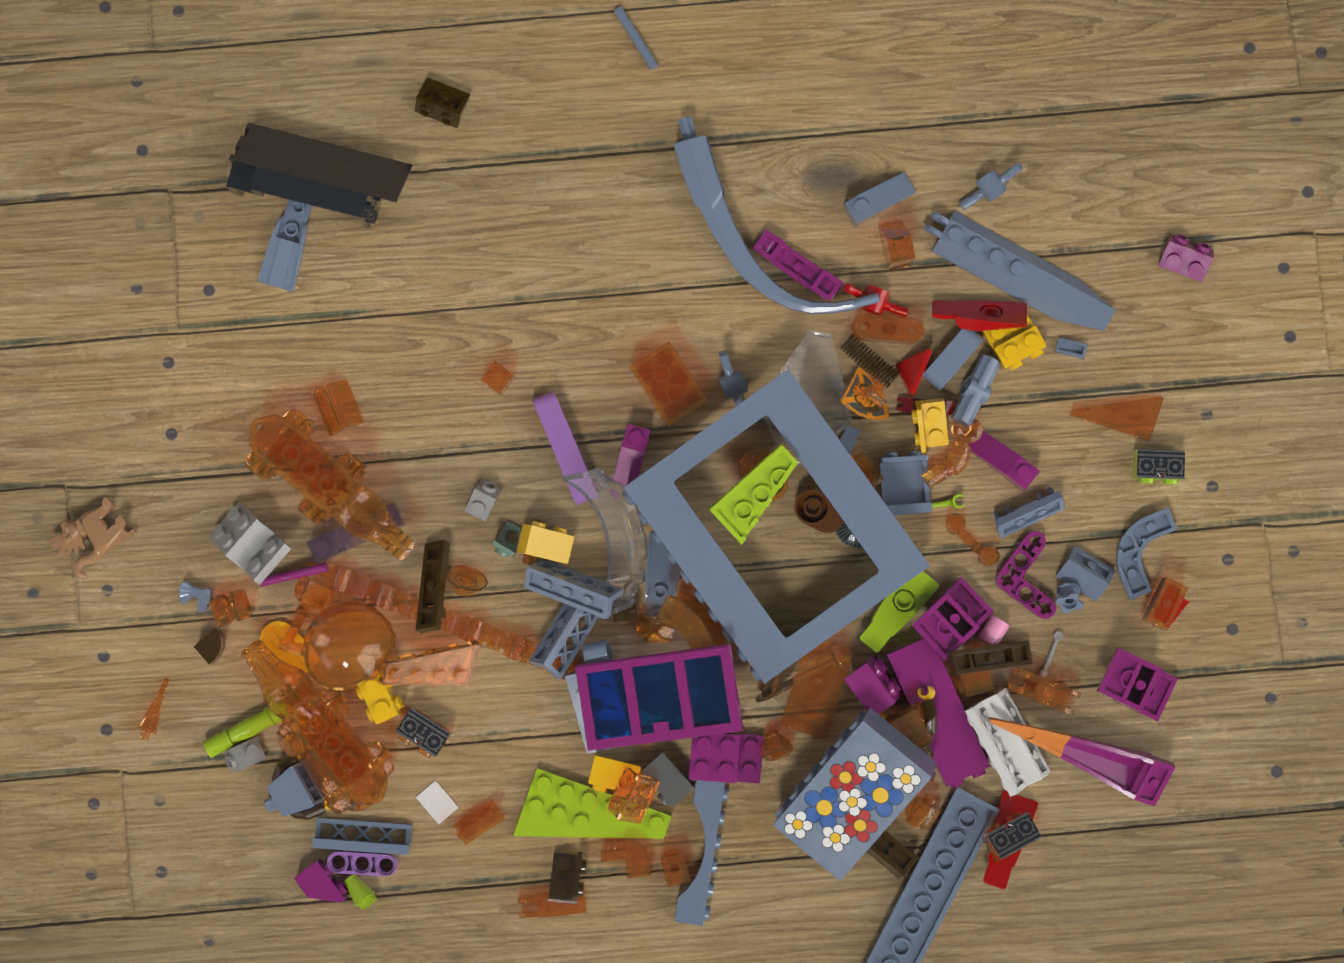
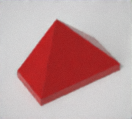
[895,349,932,397]

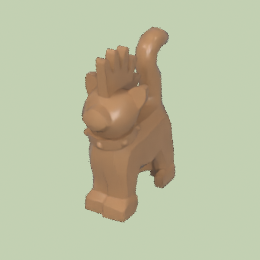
[47,496,136,580]

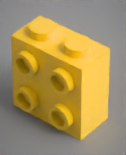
[355,670,404,725]

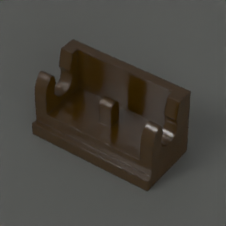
[866,831,918,878]

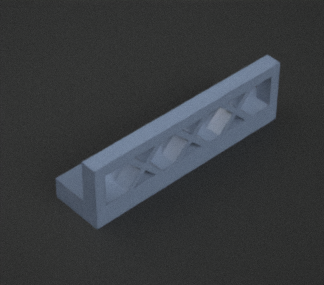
[524,558,623,619]
[529,603,598,680]
[312,817,412,855]

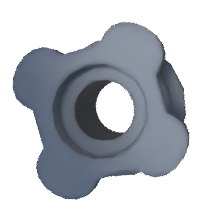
[1056,582,1083,614]

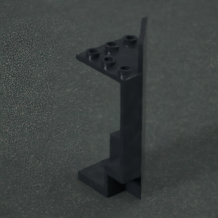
[226,123,413,229]

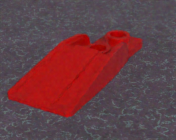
[932,300,1027,331]
[983,790,1038,890]

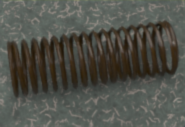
[840,334,900,388]

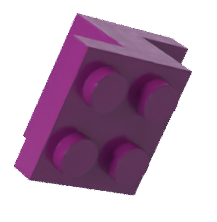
[911,577,994,661]
[1097,648,1178,722]
[689,733,763,784]

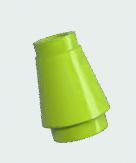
[344,874,377,910]

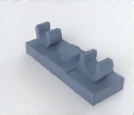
[994,487,1065,538]

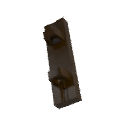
[415,540,451,634]
[946,640,1033,676]

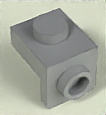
[465,479,502,522]
[225,737,267,773]

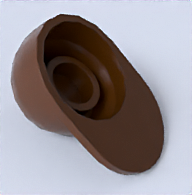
[794,489,844,533]

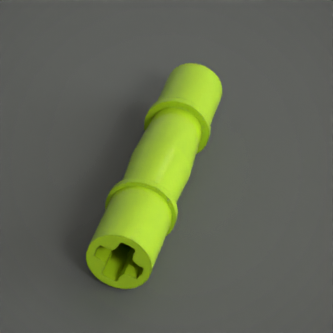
[203,697,297,758]

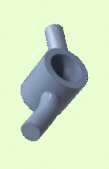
[959,162,1023,210]
[718,351,748,406]

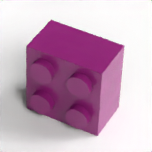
[844,655,903,714]

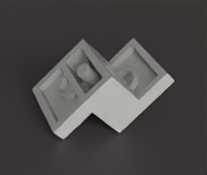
[209,501,291,585]

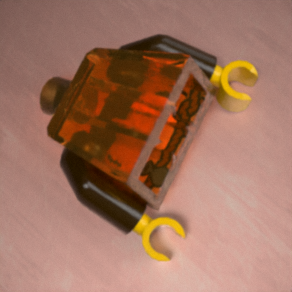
[879,685,937,758]

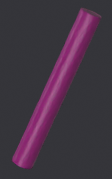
[260,562,329,587]

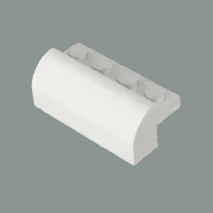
[965,688,1051,797]

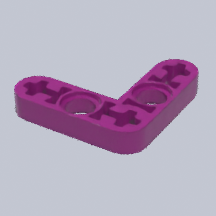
[995,531,1056,619]

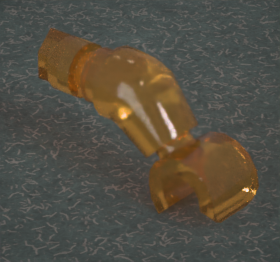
[921,419,983,488]

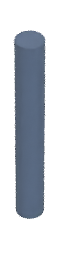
[614,6,659,70]

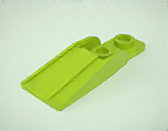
[859,571,939,653]

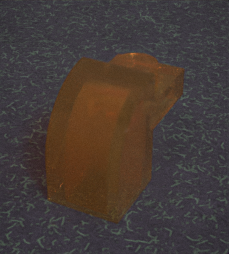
[600,838,652,878]

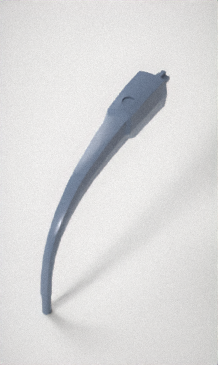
[674,116,880,314]

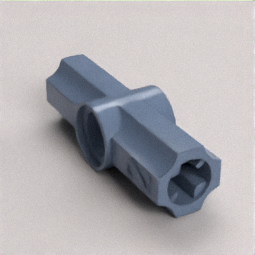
[951,355,1001,427]

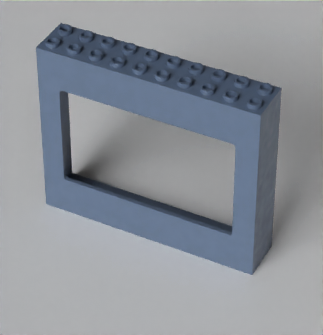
[623,369,930,684]

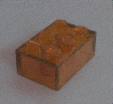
[629,341,708,428]

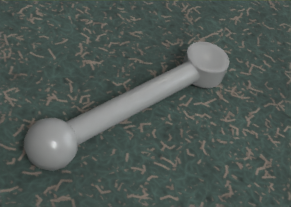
[1039,631,1063,678]

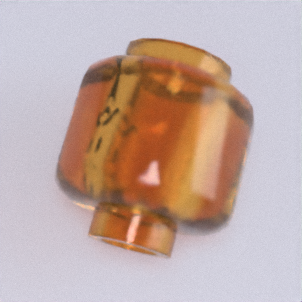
[905,793,940,830]

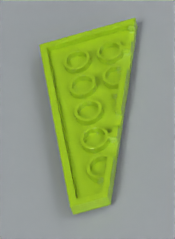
[513,768,672,839]

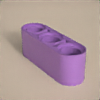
[327,850,399,876]

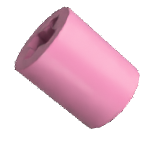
[978,615,1010,646]

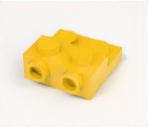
[981,315,1047,371]

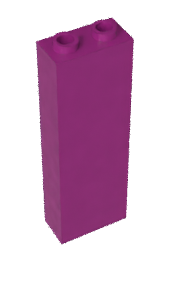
[885,638,990,788]

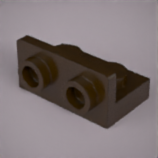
[415,77,470,128]
[548,851,587,904]

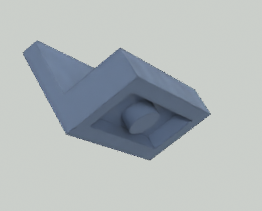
[1056,546,1115,601]

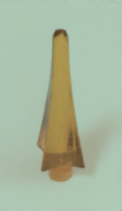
[138,678,169,742]

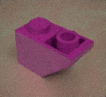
[294,859,348,903]

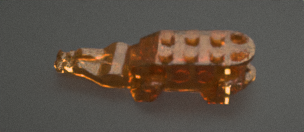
[245,409,415,561]
[241,640,394,814]

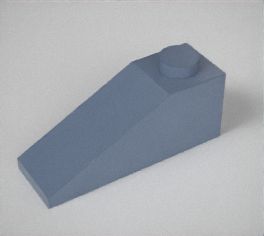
[843,172,916,227]

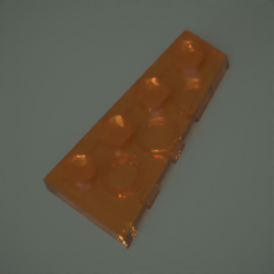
[379,640,480,686]

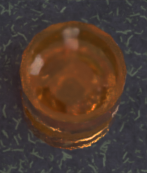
[210,589,252,627]

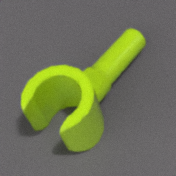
[932,494,965,509]

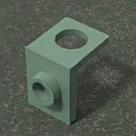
[492,521,522,559]

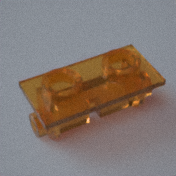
[453,799,505,845]

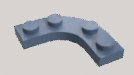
[1116,508,1177,600]

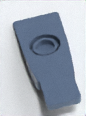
[258,200,312,291]
[644,532,681,629]

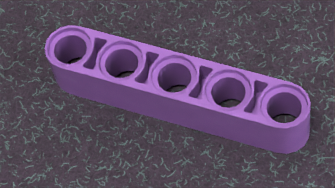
[532,390,598,505]

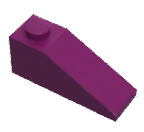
[609,424,651,498]
[966,429,1040,491]

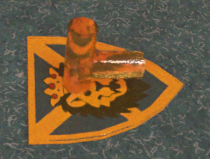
[841,367,890,420]

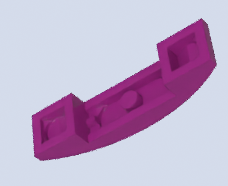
[753,229,843,302]

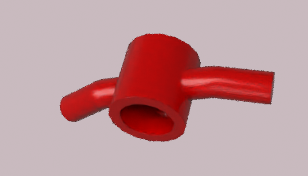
[843,283,909,318]

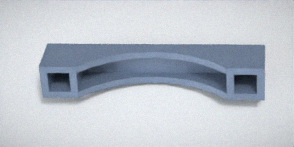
[674,780,729,926]

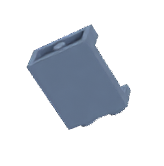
[879,451,932,515]

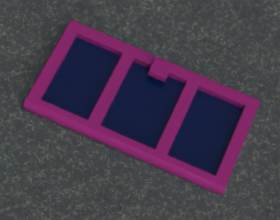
[575,644,744,751]

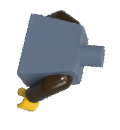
[264,744,341,820]

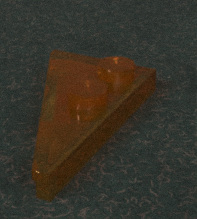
[1070,397,1164,441]

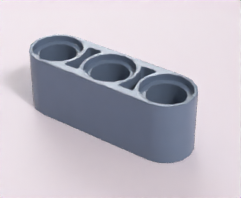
[922,329,984,391]

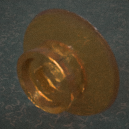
[446,565,488,597]

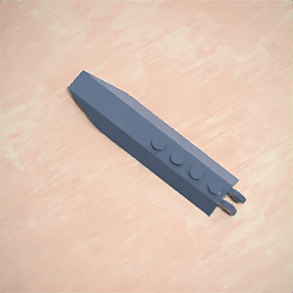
[923,211,1116,331]

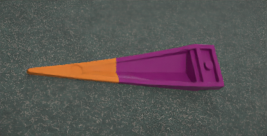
[988,717,1176,807]

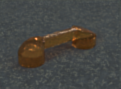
[945,513,1000,567]

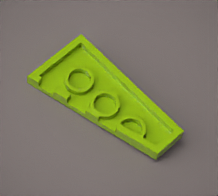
[709,444,798,545]

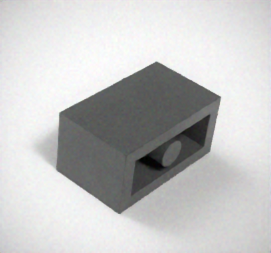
[641,751,694,807]

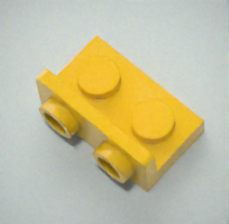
[912,398,949,453]

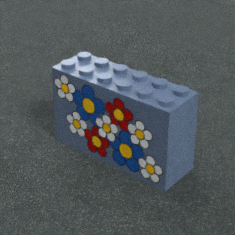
[773,707,937,881]

